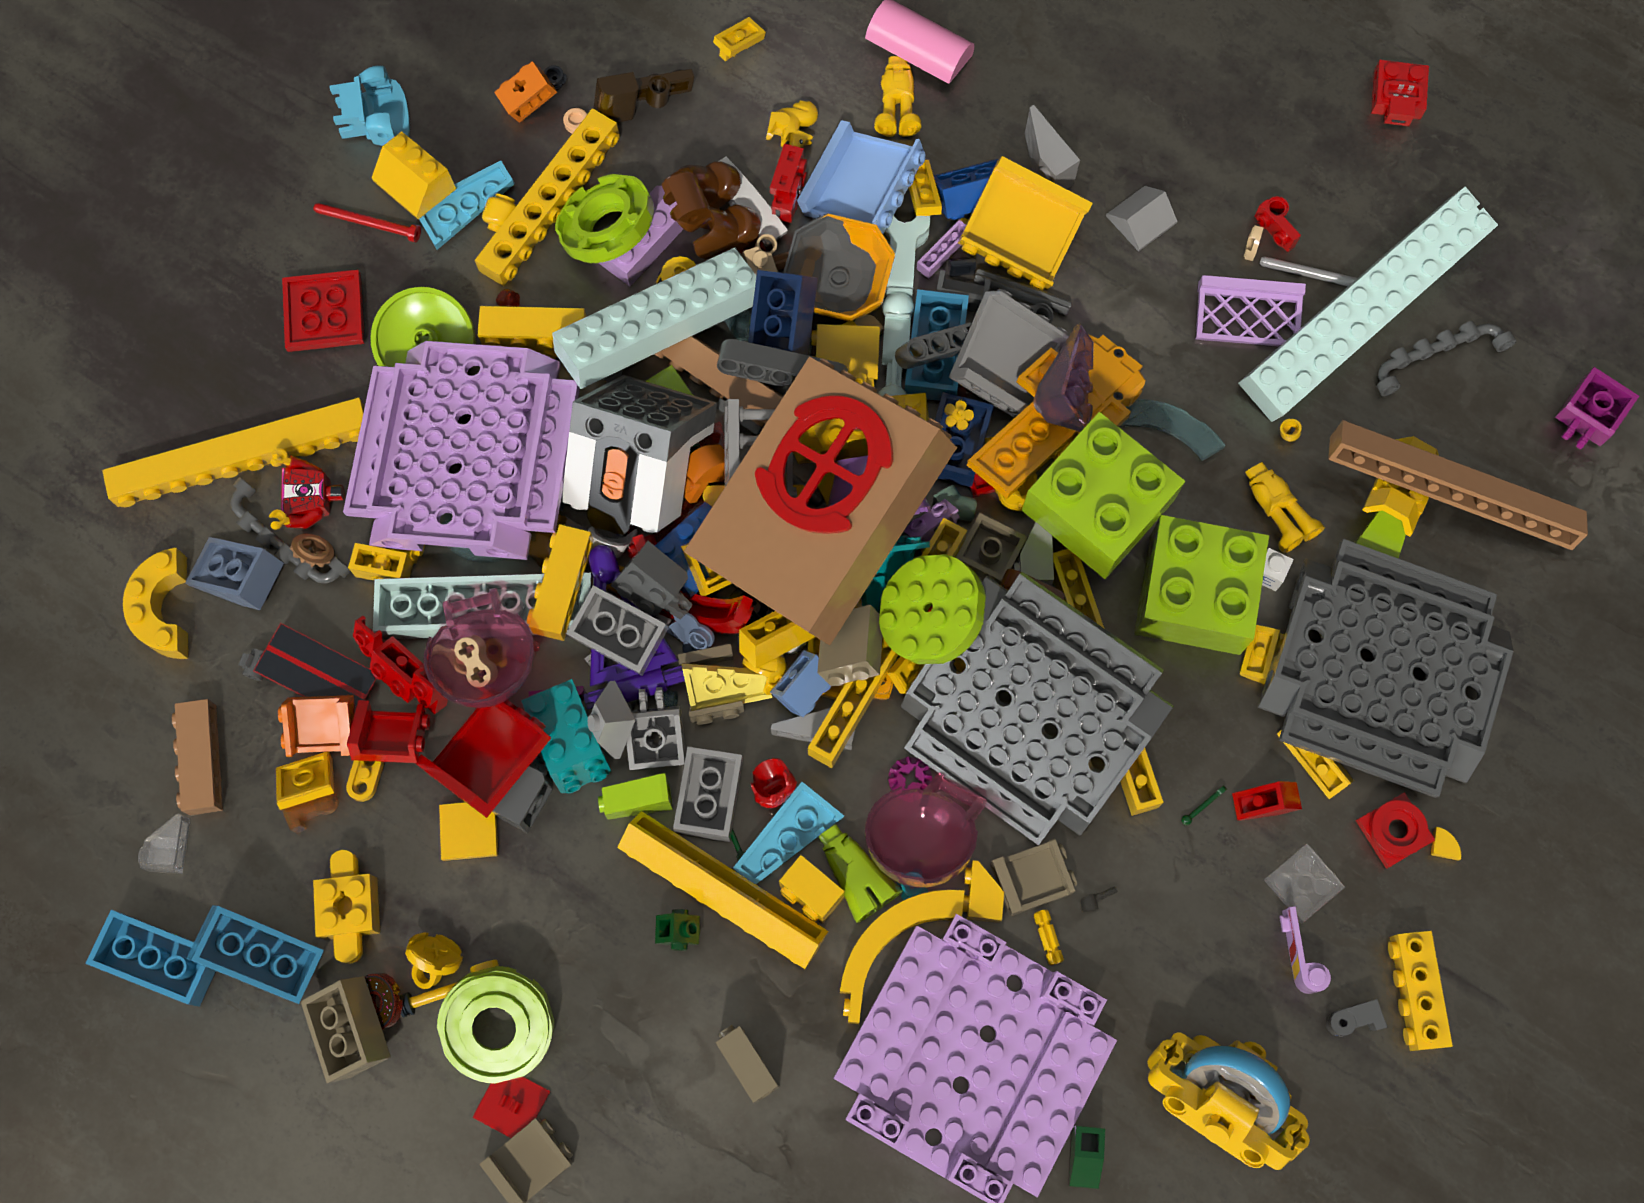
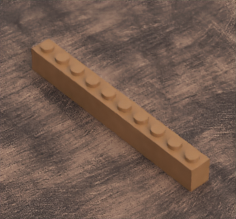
[1328,420,1588,550]

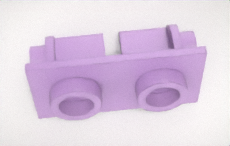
[904,499,960,541]

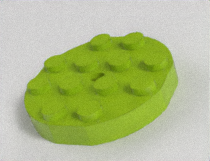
[879,554,986,664]

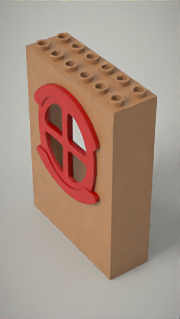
[684,356,957,646]

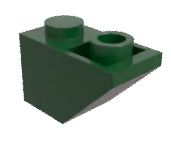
[1069,1126,1105,1189]

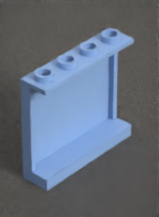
[797,120,925,234]

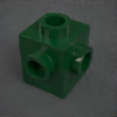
[655,909,700,951]

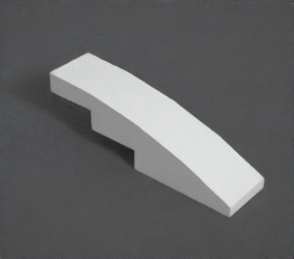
[720,157,788,247]

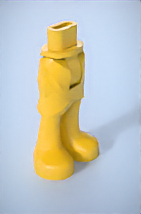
[874,56,921,137]
[1245,462,1325,554]

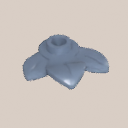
[667,612,715,653]

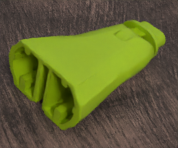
[819,825,903,923]

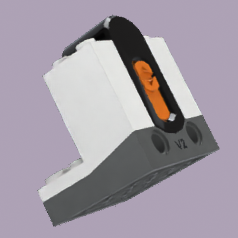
[561,375,717,539]

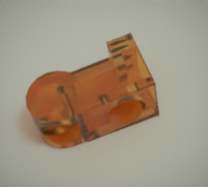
[282,793,339,833]

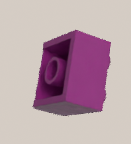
[1555,367,1639,449]

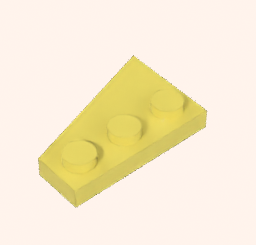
[682,663,772,711]

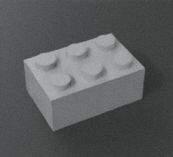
[566,585,668,676]
[673,747,744,842]

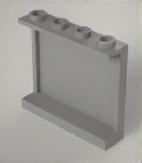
[949,289,1075,418]

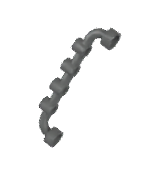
[1377,321,1516,396]
[231,477,351,584]

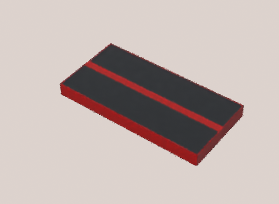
[253,623,377,711]

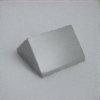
[1106,186,1177,252]

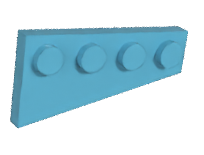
[732,782,844,884]

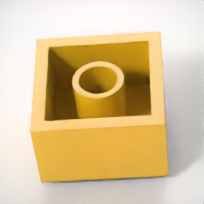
[779,855,845,924]

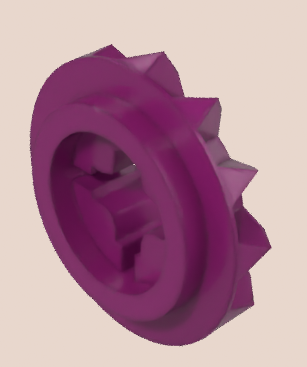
[888,756,932,801]

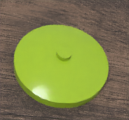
[371,287,476,367]

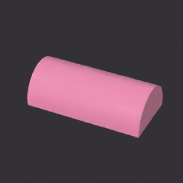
[865,0,975,84]

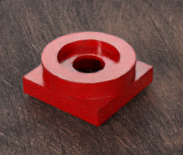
[1356,792,1435,869]

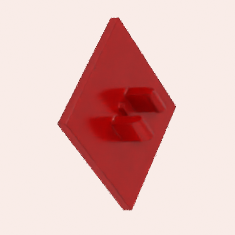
[472,1076,551,1138]

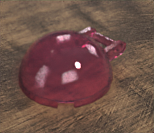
[424,588,535,708]
[865,773,987,888]

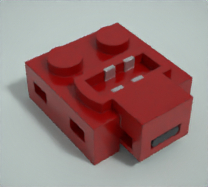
[1371,60,1429,126]
[770,144,808,223]

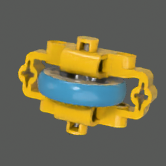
[1147,1032,1310,1170]

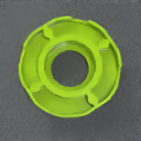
[555,174,654,263]
[437,966,555,1083]

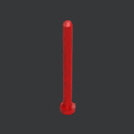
[313,203,421,243]

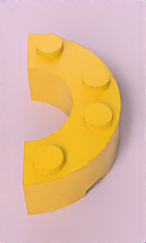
[123,548,188,659]

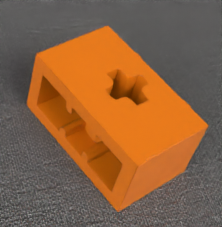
[494,61,557,123]

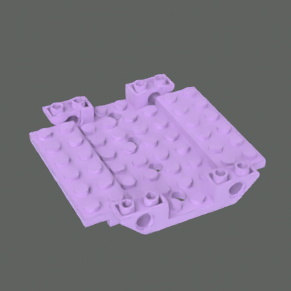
[343,341,580,560]
[833,914,1117,1203]

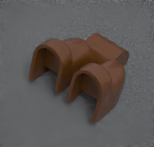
[661,161,761,260]

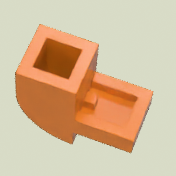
[683,444,725,503]

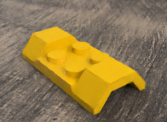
[1362,436,1439,537]

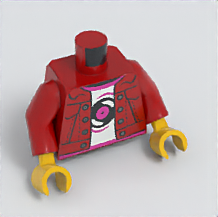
[269,448,345,530]

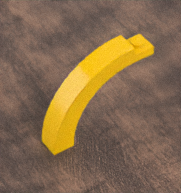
[840,890,964,1024]

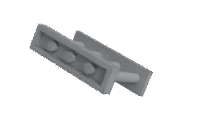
[724,399,797,498]

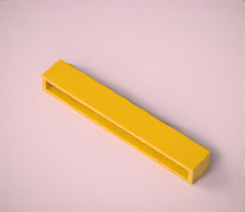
[617,811,829,969]

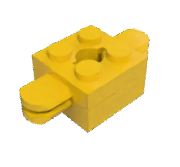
[313,850,380,964]

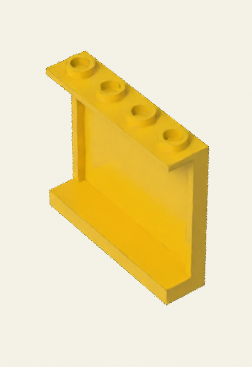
[958,156,1093,290]

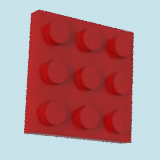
[282,270,365,352]

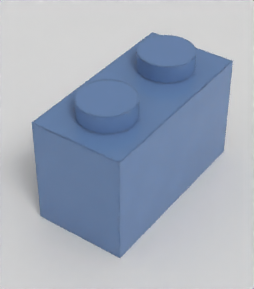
[770,650,831,717]

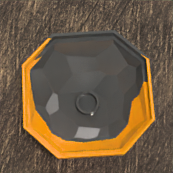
[783,213,895,321]

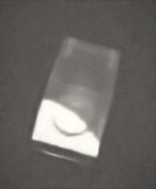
[138,814,191,874]

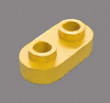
[346,760,384,802]

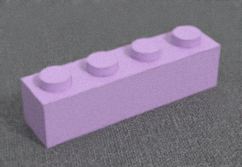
[917,220,966,279]

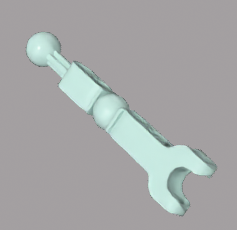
[878,215,930,396]

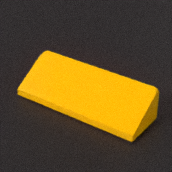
[1277,730,1354,799]

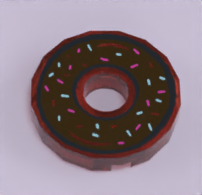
[365,973,402,1030]

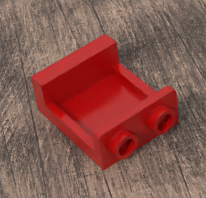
[347,700,430,763]

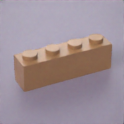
[172,699,223,815]

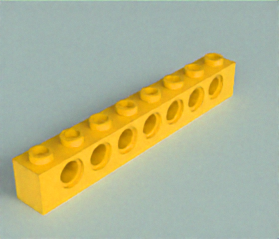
[475,108,619,287]

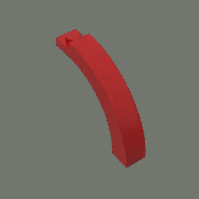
[616,590,753,633]

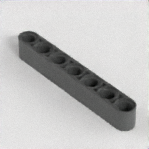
[895,303,1054,369]

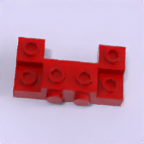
[353,616,449,714]

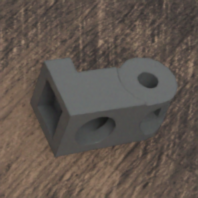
[1326,999,1387,1037]

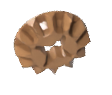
[290,534,334,567]

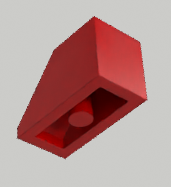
[1232,781,1302,820]

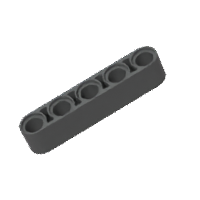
[717,339,848,388]

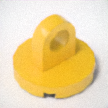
[405,932,463,989]

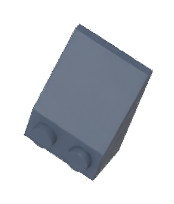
[185,537,284,610]

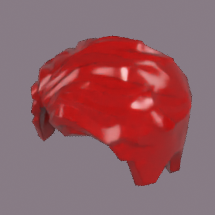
[750,758,797,808]

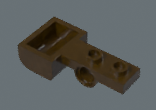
[594,69,694,123]

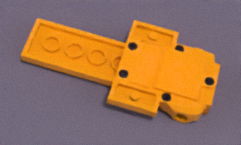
[967,334,1146,499]

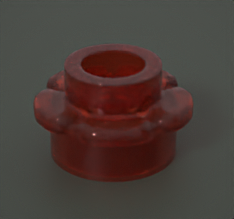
[496,289,520,307]

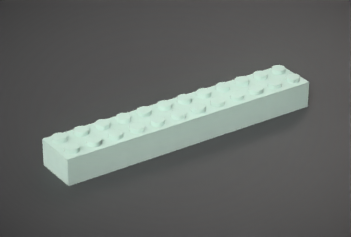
[1238,187,1498,422]

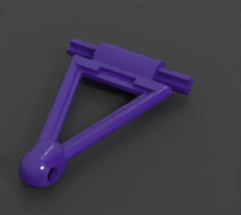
[583,544,685,710]

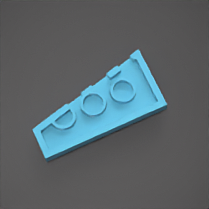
[419,161,514,250]

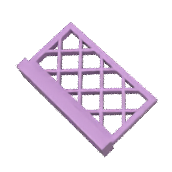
[1195,275,1306,346]

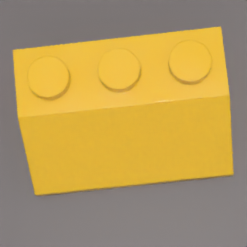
[372,131,456,219]

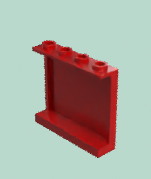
[415,687,551,818]

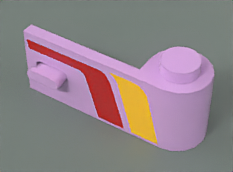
[1280,906,1331,994]

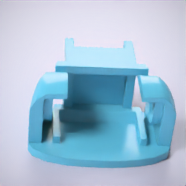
[330,65,410,146]

